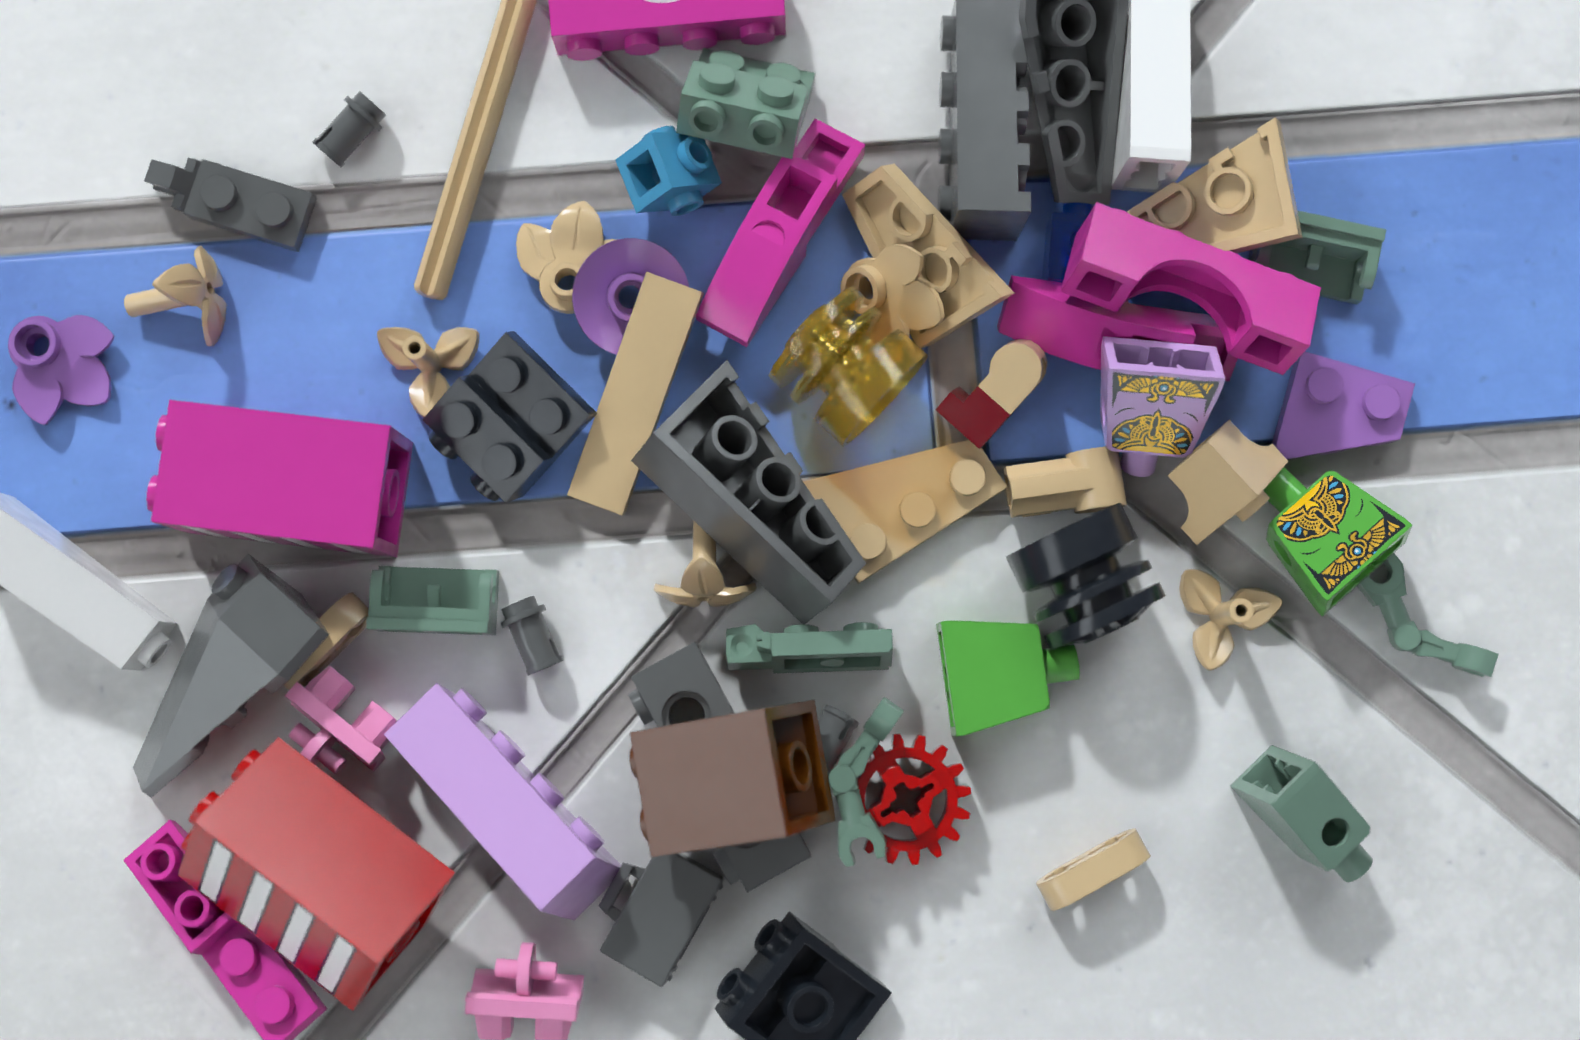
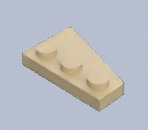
[1126,117,1302,253]
[842,164,1015,349]
[804,440,1007,584]

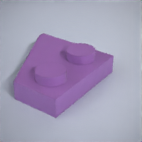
[1272,351,1415,460]

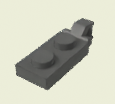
[144,158,317,252]

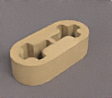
[284,592,368,690]
[1036,828,1151,911]

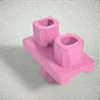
[285,666,397,774]
[465,942,584,1040]

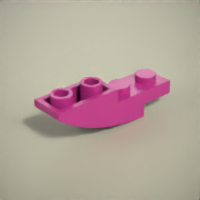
[696,118,865,347]
[997,275,1238,381]
[123,820,327,1040]

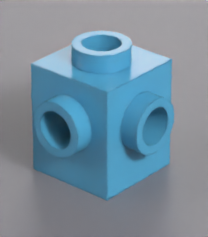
[615,126,722,216]

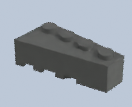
[937,0,1031,241]
[631,360,866,624]

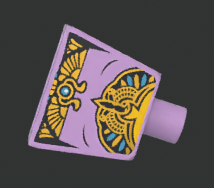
[1100,336,1225,477]

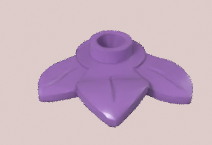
[8,315,115,425]

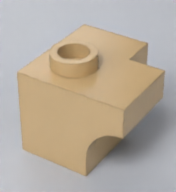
[1168,420,1288,545]

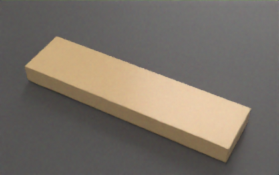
[567,272,704,515]

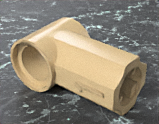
[1004,447,1127,518]

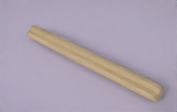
[414,0,537,300]

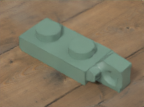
[726,622,893,674]

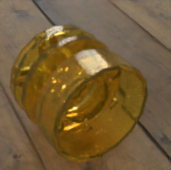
[768,286,928,447]

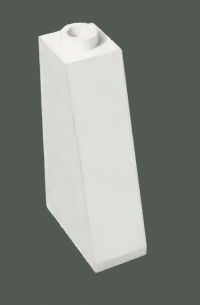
[1111,0,1191,193]
[0,493,177,671]

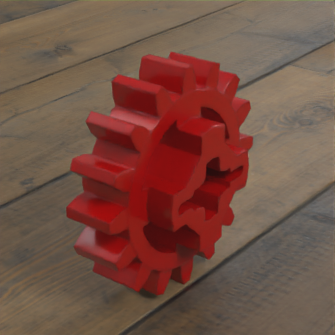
[858,733,972,865]

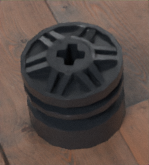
[1006,503,1166,650]

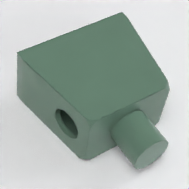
[1230,745,1373,882]

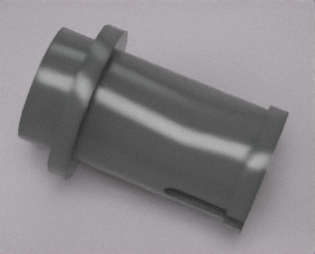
[312,91,386,167]
[501,596,563,676]
[818,705,859,776]

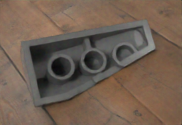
[1019,0,1129,205]
[133,554,329,798]

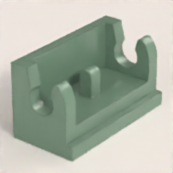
[1248,210,1386,304]
[366,566,499,635]

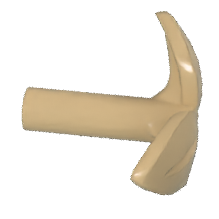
[124,246,227,347]
[377,327,480,418]
[654,520,757,608]
[1179,569,1283,671]

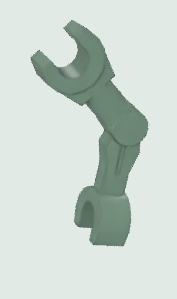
[1357,553,1499,677]
[828,697,904,867]

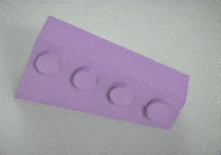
[384,683,621,920]

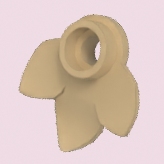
[516,201,618,314]
[840,244,945,362]

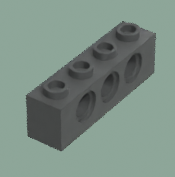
[628,642,812,892]

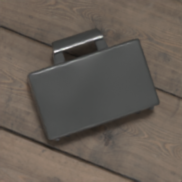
[599,853,724,987]

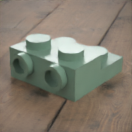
[676,48,815,159]

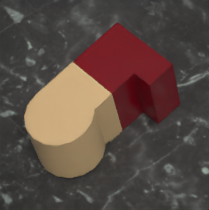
[935,339,1047,449]

